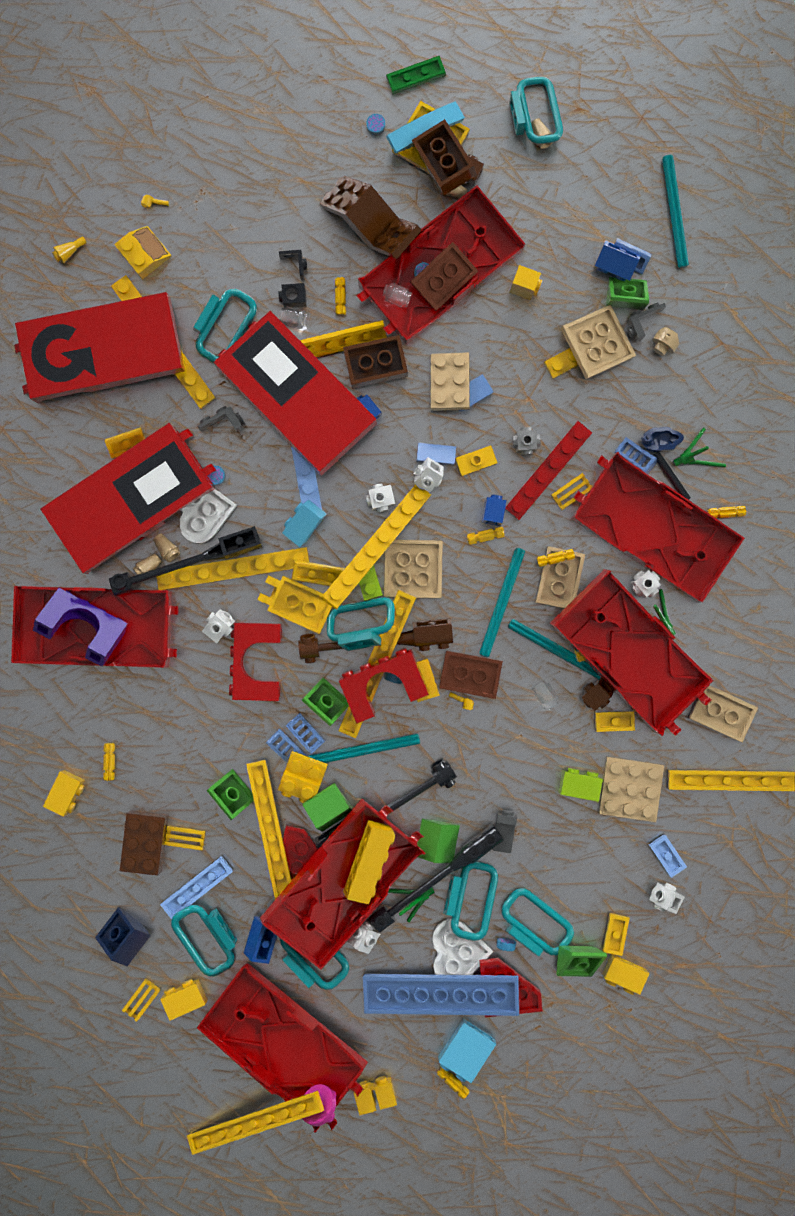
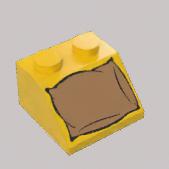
[114,226,172,280]

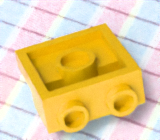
[278,751,328,803]

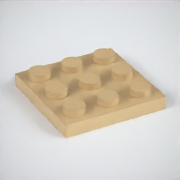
[560,305,636,379]
[384,540,443,598]
[598,756,664,822]

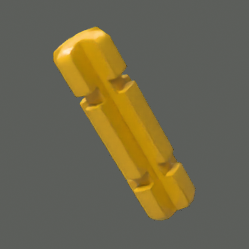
[335,277,346,315]
[708,506,746,518]
[467,526,505,545]
[537,549,575,567]
[103,743,115,781]
[437,1067,469,1099]

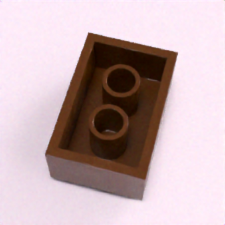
[412,119,477,196]
[343,335,408,389]
[119,810,169,876]

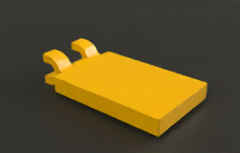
[257,575,332,634]

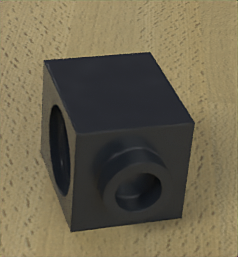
[278,283,307,308]

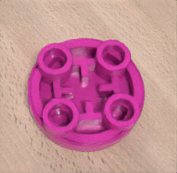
[302,1084,336,1127]

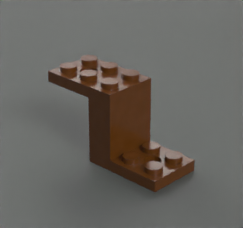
[320,175,422,259]

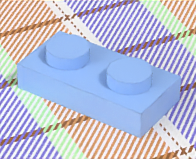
[649,834,687,878]

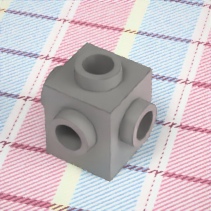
[513,427,541,456]

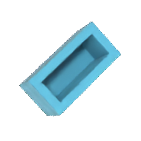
[282,500,326,547]

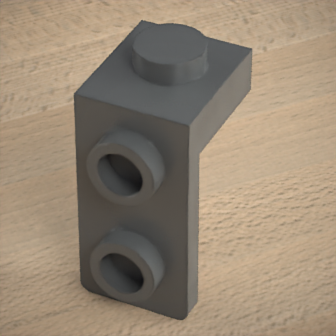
[626,302,666,342]
[197,406,244,432]
[492,810,517,853]

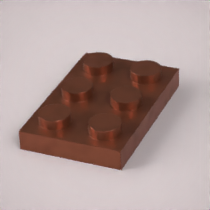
[410,242,478,311]
[439,651,503,699]

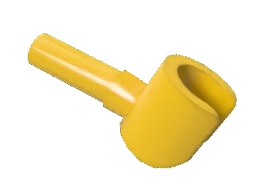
[141,194,169,209]
[449,692,474,710]

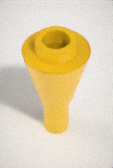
[52,236,87,264]

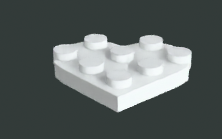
[180,489,237,544]
[432,918,493,975]

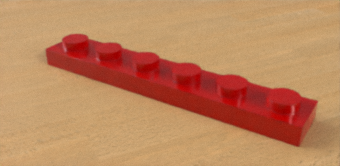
[505,421,592,521]

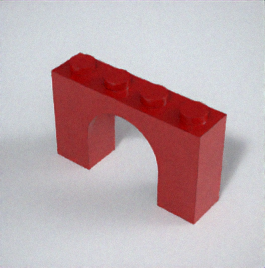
[229,623,282,701]
[339,648,429,724]

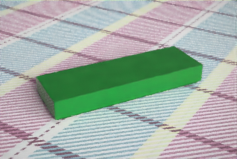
[386,55,446,95]

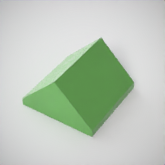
[606,277,649,310]
[302,678,349,726]
[206,769,254,820]
[302,783,353,832]
[417,818,460,863]
[556,945,607,977]

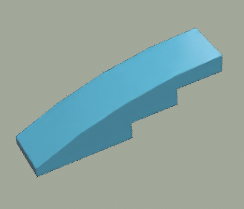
[386,101,465,154]

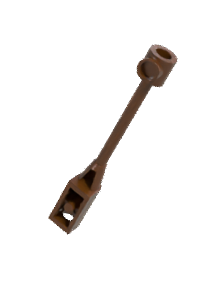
[298,618,453,663]

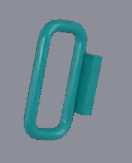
[509,76,563,144]
[193,289,257,363]
[327,597,395,651]
[443,861,498,941]
[502,888,574,956]
[171,905,237,977]
[280,938,349,990]

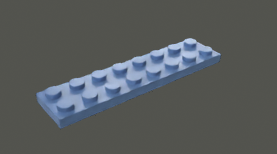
[363,974,519,1016]

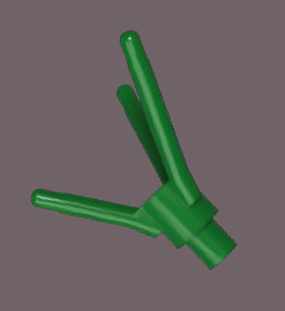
[674,427,726,467]
[653,589,676,635]
[388,887,435,923]

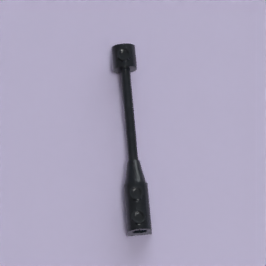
[109,526,263,596]
[315,759,457,848]
[369,823,504,933]

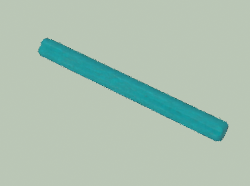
[662,155,689,268]
[479,548,525,657]
[508,619,601,679]
[308,734,420,763]

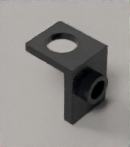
[279,250,307,280]

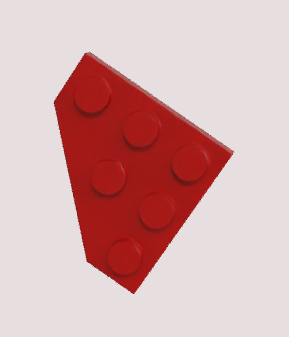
[283,825,318,880]
[479,958,543,1018]

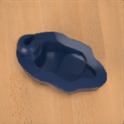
[641,427,684,452]

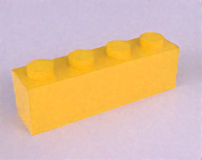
[343,820,395,904]

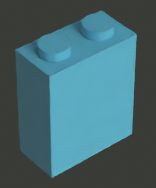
[438,1018,496,1083]

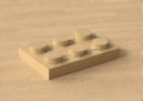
[431,352,470,411]
[535,546,585,609]
[689,685,758,743]

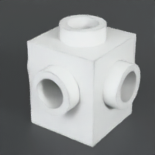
[413,457,444,492]
[366,484,395,512]
[631,570,661,598]
[202,609,235,643]
[649,882,685,914]
[347,920,380,954]

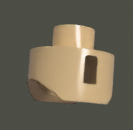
[652,327,679,356]

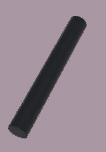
[653,452,691,500]

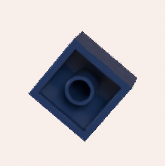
[95,907,151,966]

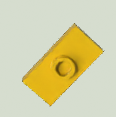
[455,445,497,477]

